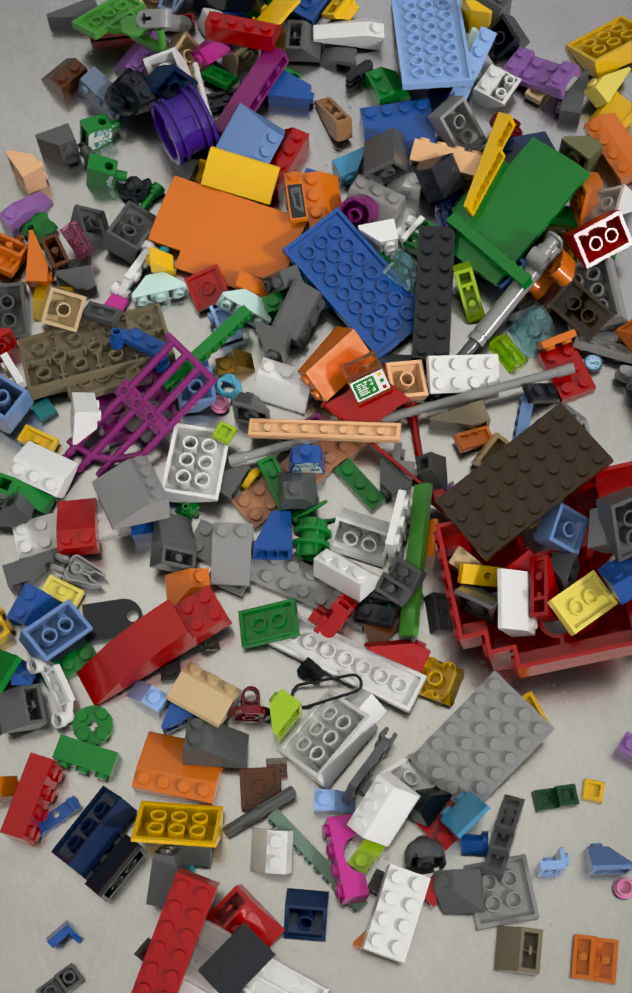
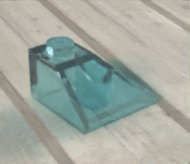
[383,249,417,294]
[508,305,559,359]

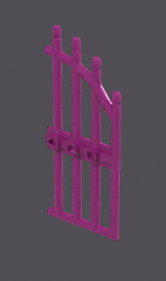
[62,332,218,477]

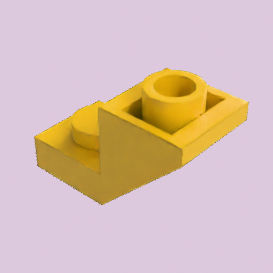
[146,247,175,277]

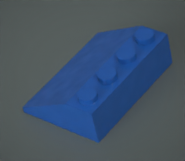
[360,98,436,158]

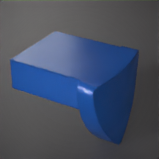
[461,831,489,856]
[46,920,82,948]

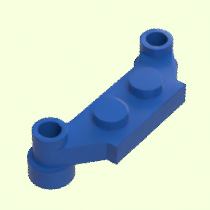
[109,327,170,374]

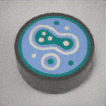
[584,354,603,373]

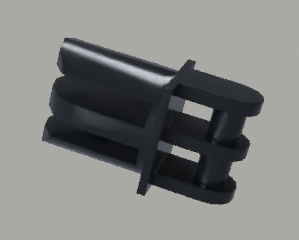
[345,59,373,90]

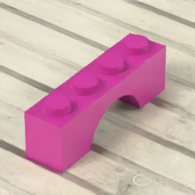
[322,814,370,905]

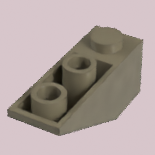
[428,400,491,432]

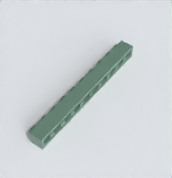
[267,808,368,913]

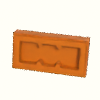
[453,425,492,453]

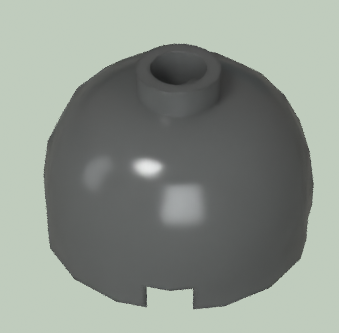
[404,835,446,874]

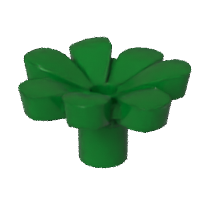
[175,503,200,522]

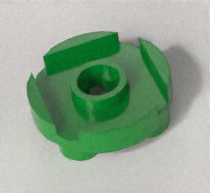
[72,705,114,746]

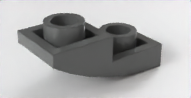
[36,963,84,993]

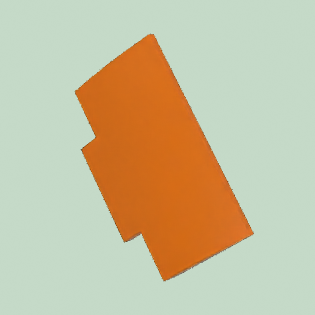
[148,176,308,290]

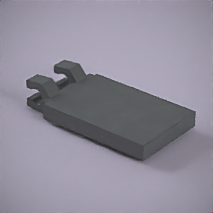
[342,727,398,805]

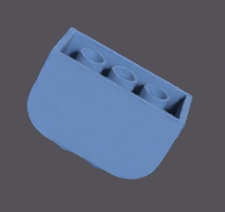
[0,374,34,434]

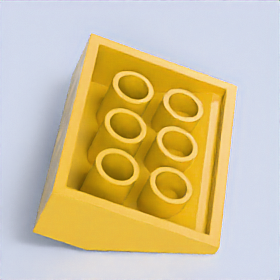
[565,15,632,79]
[131,801,223,848]

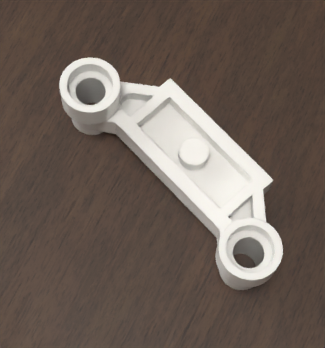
[110,240,160,299]
[26,657,76,729]

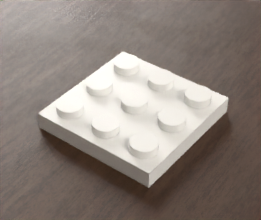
[385,489,412,565]

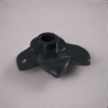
[118,176,152,203]

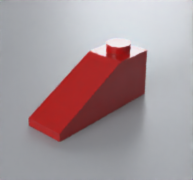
[530,555,560,623]
[364,639,431,673]

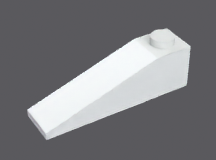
[313,18,384,50]

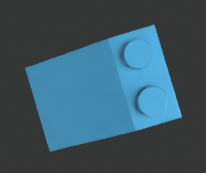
[440,791,491,838]

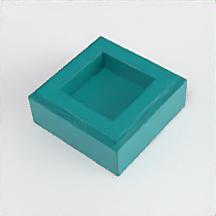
[32,398,58,423]

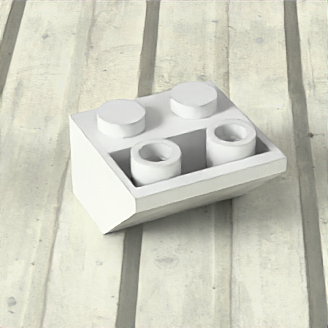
[472,64,522,109]

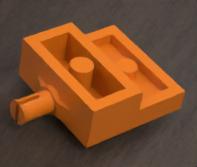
[0,233,28,278]

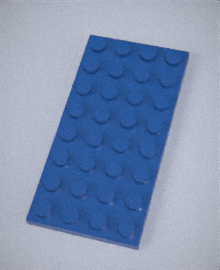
[282,207,415,361]

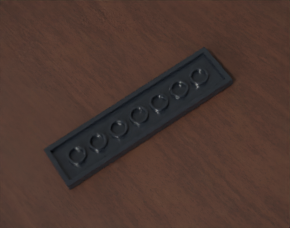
[411,225,456,362]

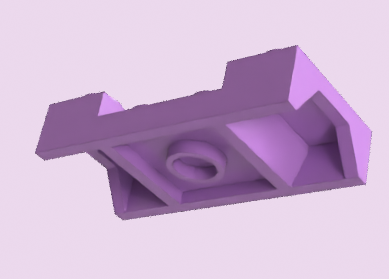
[502,46,580,99]

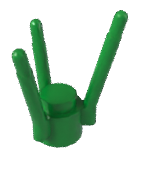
[291,496,336,526]

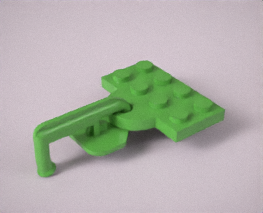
[71,0,167,53]

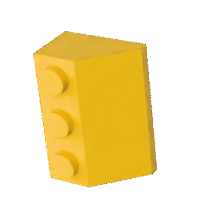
[252,0,301,24]

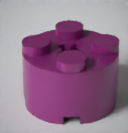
[339,194,379,229]

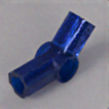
[434,188,464,227]

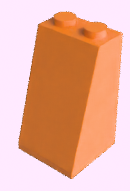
[297,326,374,402]

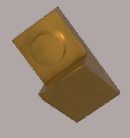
[215,349,255,378]

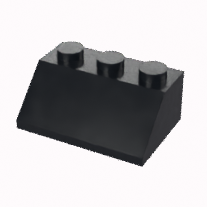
[85,834,147,902]
[197,922,276,993]

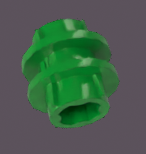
[292,517,332,562]

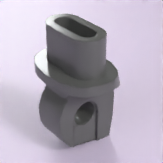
[77,142,97,165]

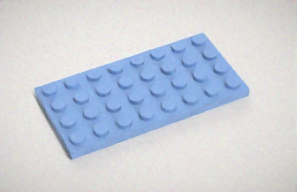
[391,0,473,90]

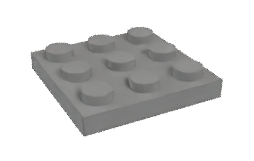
[463,854,540,930]

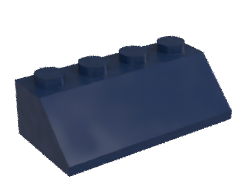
[51,786,137,878]

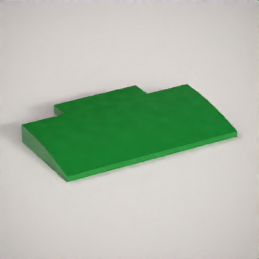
[451,137,591,287]

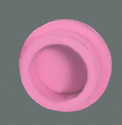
[211,395,229,414]
[613,877,632,899]

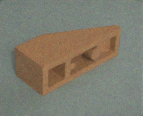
[314,97,353,142]

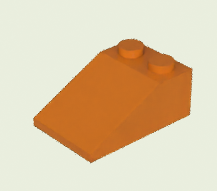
[569,172,603,226]

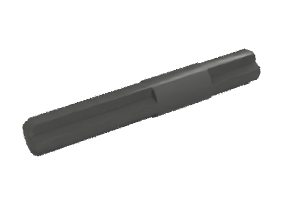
[223,786,297,837]

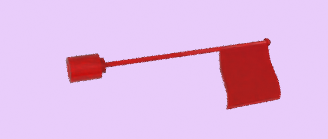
[321,382,448,518]

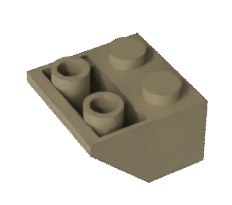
[494,926,543,976]

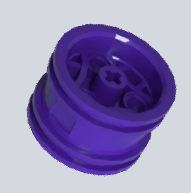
[149,84,219,165]

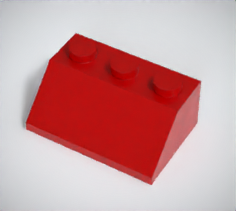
[564,210,632,268]

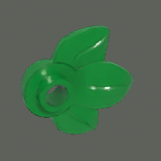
[22,212,58,245]

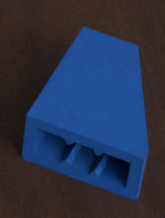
[268,70,315,110]
[252,510,293,560]

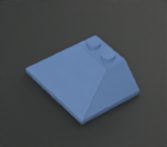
[216,103,285,164]

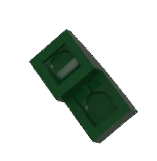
[532,784,580,812]

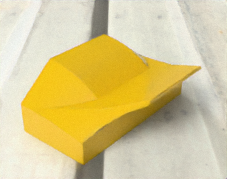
[322,0,359,20]

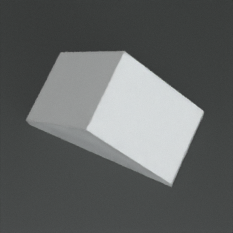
[345,687,387,724]

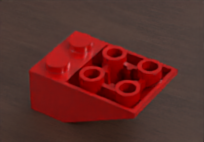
[208,884,285,947]

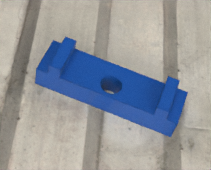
[38,795,83,836]

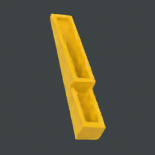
[463,112,516,217]

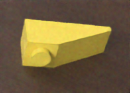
[584,67,631,108]

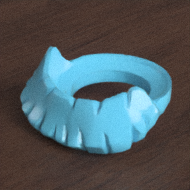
[215,374,242,401]

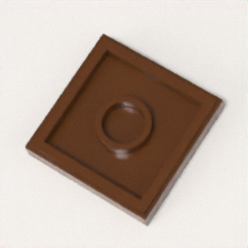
[239,766,283,810]

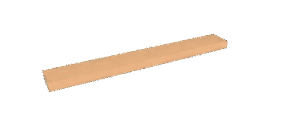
[248,418,401,443]

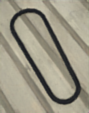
[291,673,363,709]

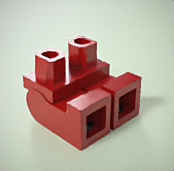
[307,593,359,638]

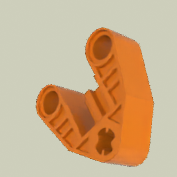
[528,249,576,300]

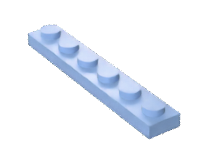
[448,26,497,100]

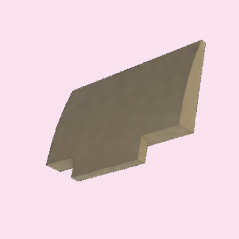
[17,302,176,402]

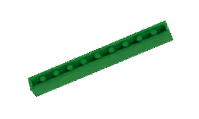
[446,212,533,290]
[162,304,252,393]

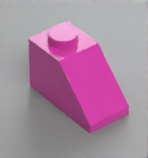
[190,40,232,67]

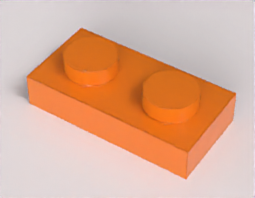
[535,329,577,352]

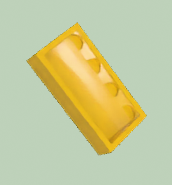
[201,146,280,205]

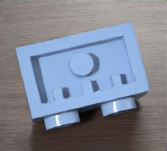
[535,847,569,878]

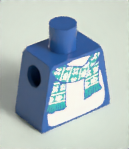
[289,444,325,474]

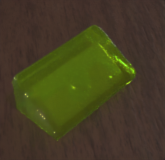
[488,334,528,373]

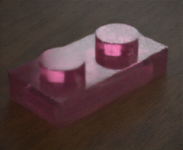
[60,220,95,261]

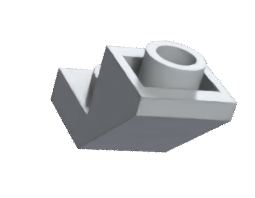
[393,442,417,486]

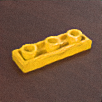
[457,562,506,587]

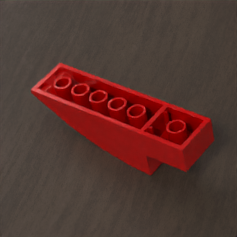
[77,585,232,706]

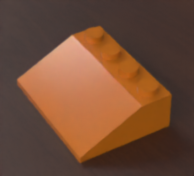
[131,731,223,806]

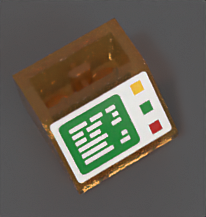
[340,350,393,406]

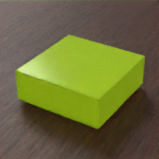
[211,420,237,446]

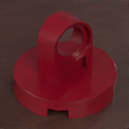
[230,686,270,722]

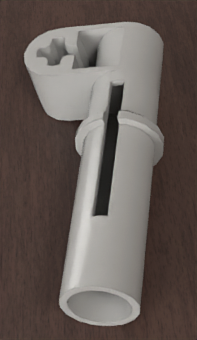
[136,9,192,33]

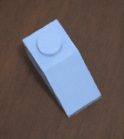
[127,680,170,717]
[314,789,356,815]

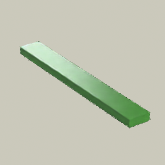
[398,482,433,638]

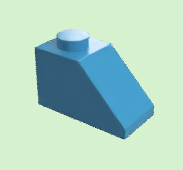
[332,147,364,186]

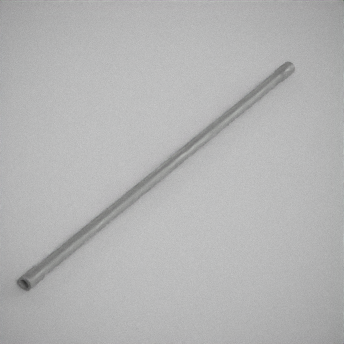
[227,362,575,467]

